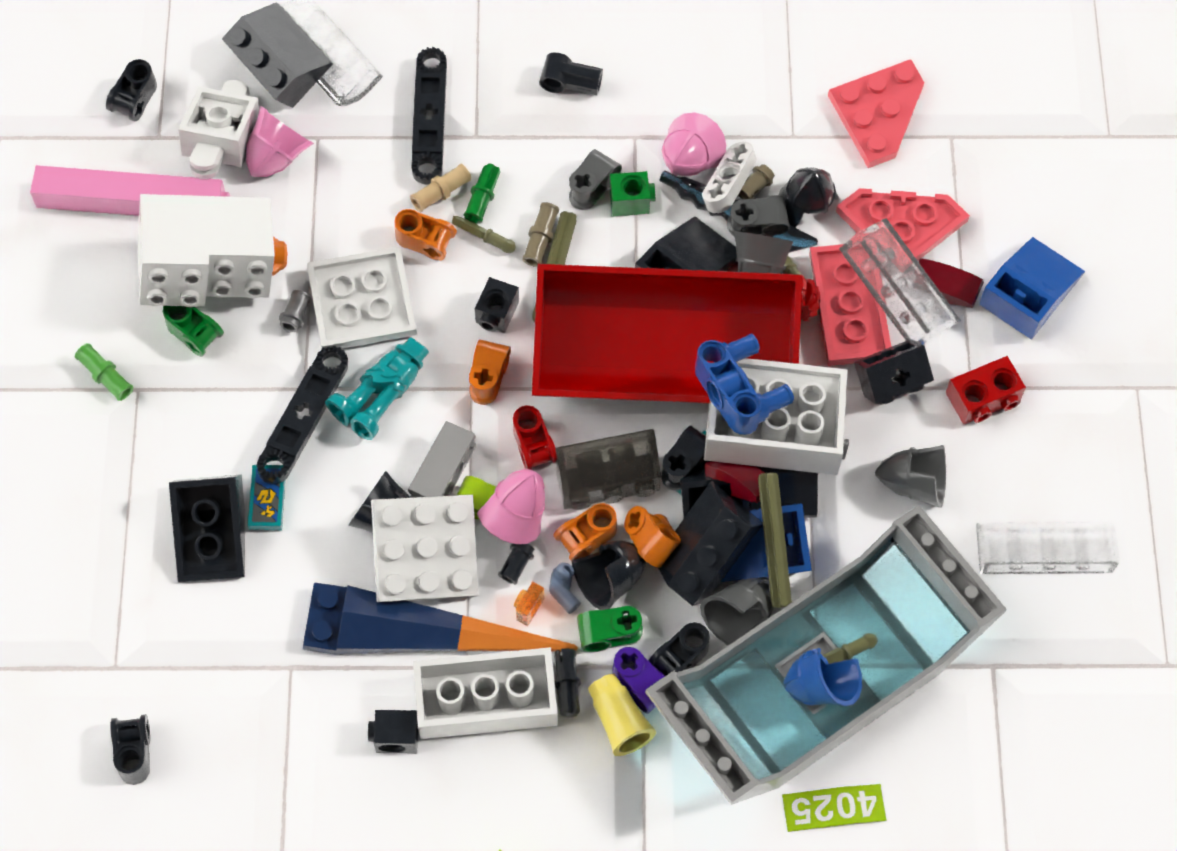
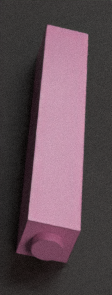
[30,165,230,216]

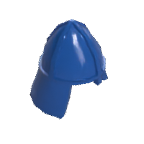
[783,648,862,706]

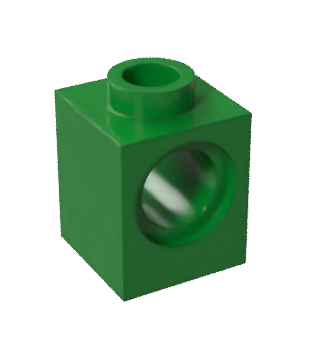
[610,171,656,217]

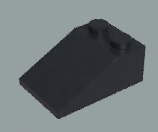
[169,474,245,582]

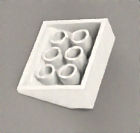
[704,358,848,475]

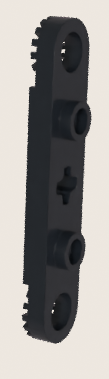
[411,46,447,185]
[257,346,348,484]

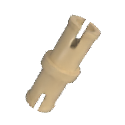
[410,163,472,213]

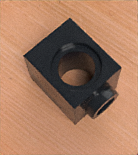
[474,277,520,333]
[368,710,418,754]

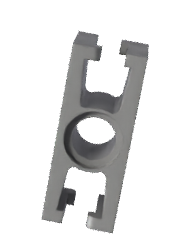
[408,421,477,498]

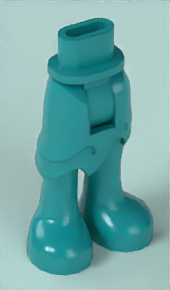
[325,337,429,440]

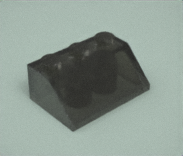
[555,429,661,510]

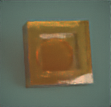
[514,581,545,627]

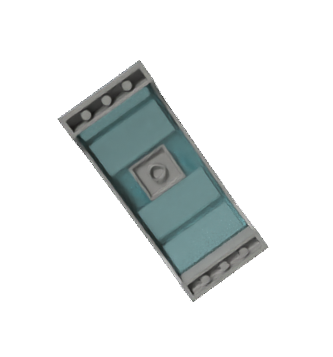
[645,505,1007,805]

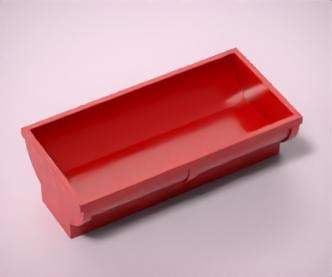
[532,264,802,404]

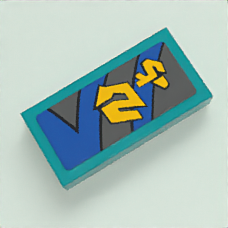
[248,465,286,530]

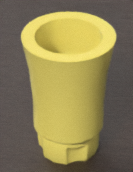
[588,674,656,756]

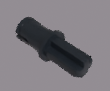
[554,648,581,718]

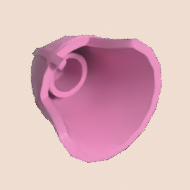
[246,106,314,177]
[661,112,727,176]
[477,469,545,544]

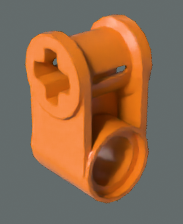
[394,209,457,261]
[469,339,511,405]
[553,503,617,562]
[624,506,681,568]

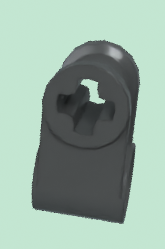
[569,149,622,210]
[727,195,790,236]

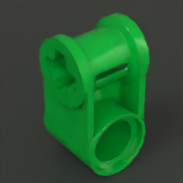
[162,306,224,357]
[577,606,643,652]

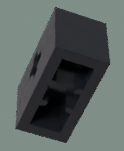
[854,339,934,405]

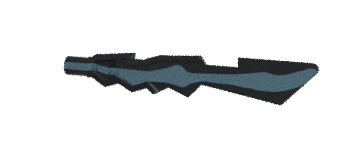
[659,170,818,253]

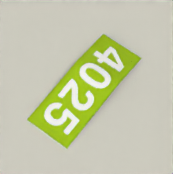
[782,784,887,832]

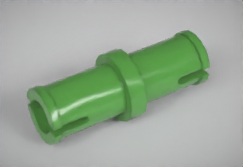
[74,343,134,401]

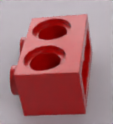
[945,355,1026,425]

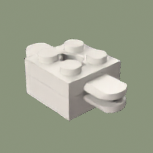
[178,80,259,179]

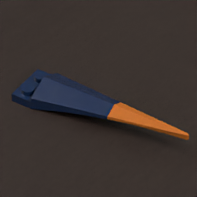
[303,582,578,655]

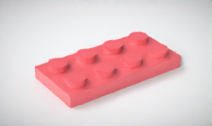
[809,241,892,366]

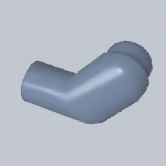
[549,562,581,614]

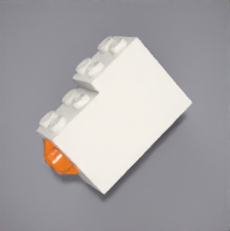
[138,194,288,307]

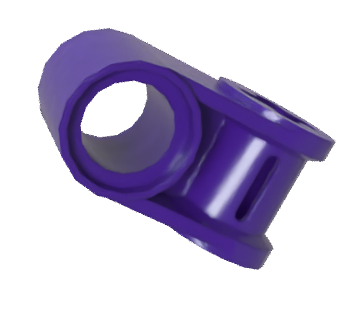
[612,647,665,714]

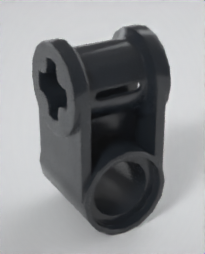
[105,59,157,122]
[661,425,709,490]
[648,622,710,676]
[110,714,151,785]

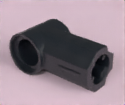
[539,52,603,96]

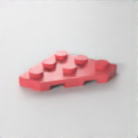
[828,59,925,168]
[836,188,970,275]

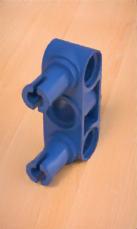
[695,333,794,435]

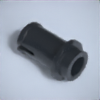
[498,544,535,585]

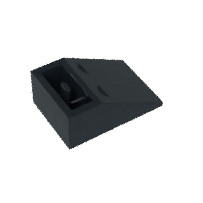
[635,216,737,271]

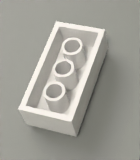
[413,647,558,739]

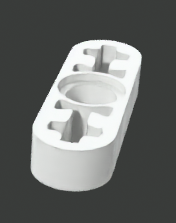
[702,141,757,213]

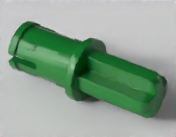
[463,163,501,224]

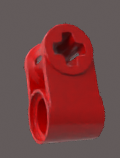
[512,405,559,471]

